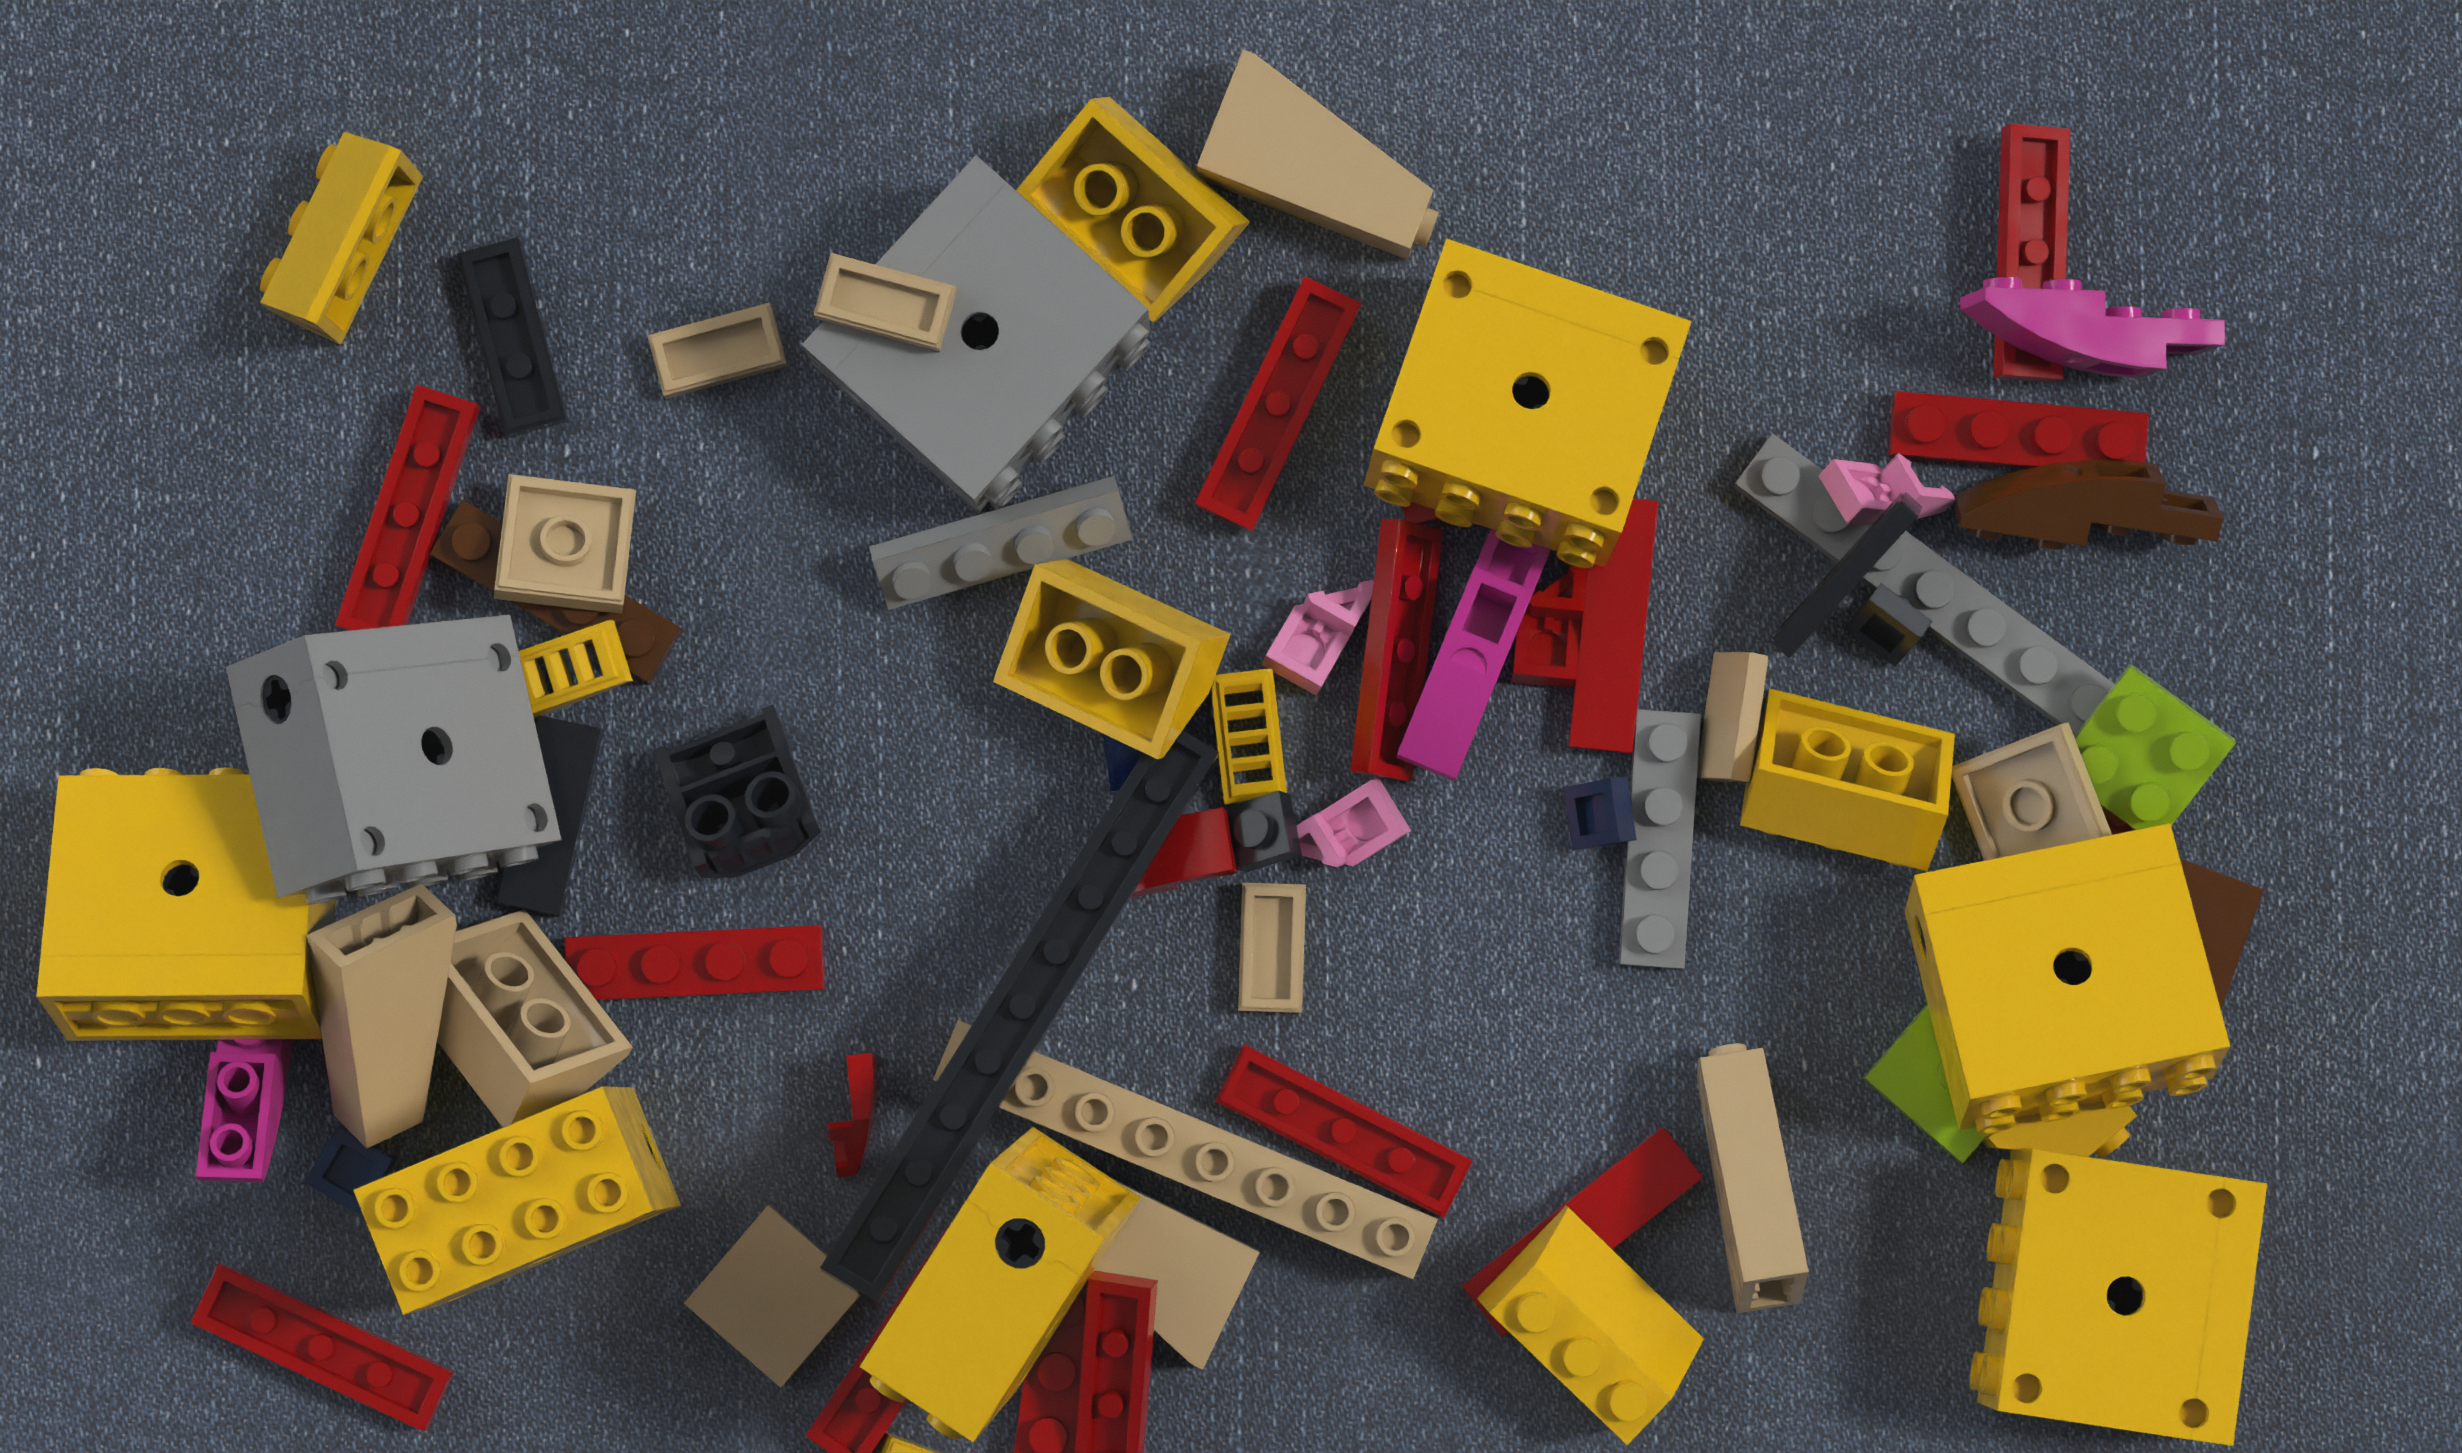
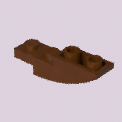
[1953,460,2223,550]

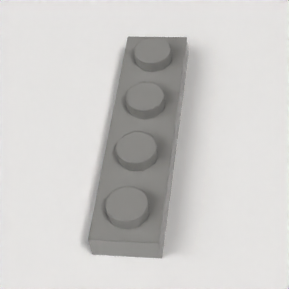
[869,476,1133,610]
[1618,709,1701,969]

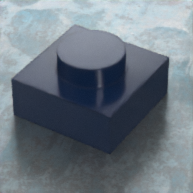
[1563,777,1637,851]
[304,1126,397,1215]

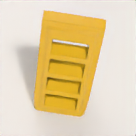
[519,620,633,719]
[1211,669,1287,806]

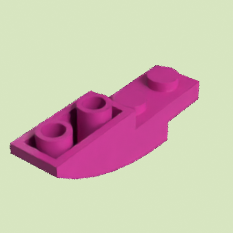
[1960,277,2225,378]
[1396,529,1551,782]
[196,1039,293,1183]

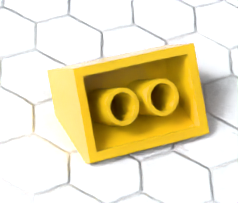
[1016,97,1250,322]
[260,132,423,345]
[993,559,1231,759]
[1740,688,1955,871]
[1477,1206,1704,1445]

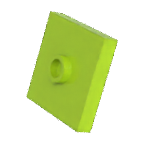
[1863,1004,1987,1163]

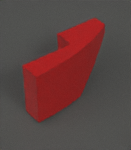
[1511,565,1587,689]
[1131,807,1237,898]
[828,1053,878,1177]

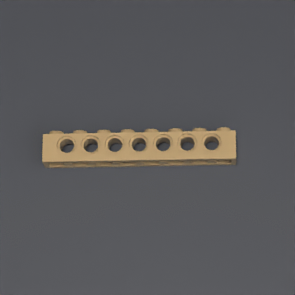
[933,1020,1438,1279]

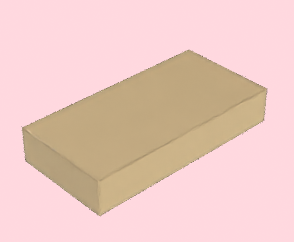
[813,253,957,352]
[647,302,788,399]
[1697,652,1769,782]
[1238,883,1306,1013]

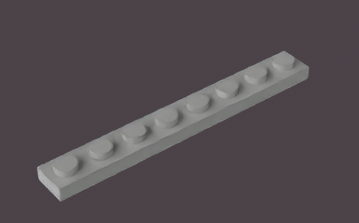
[1732,433,2114,736]

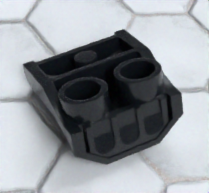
[654,705,821,878]

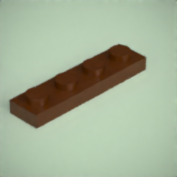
[430,500,683,684]

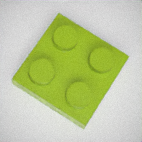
[2074,664,2236,830]

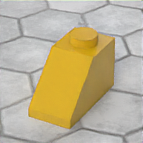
[1982,1101,2137,1159]

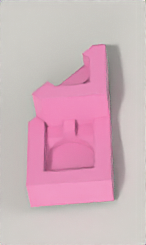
[1818,453,1956,525]
[1262,580,1374,696]
[1296,777,1411,867]

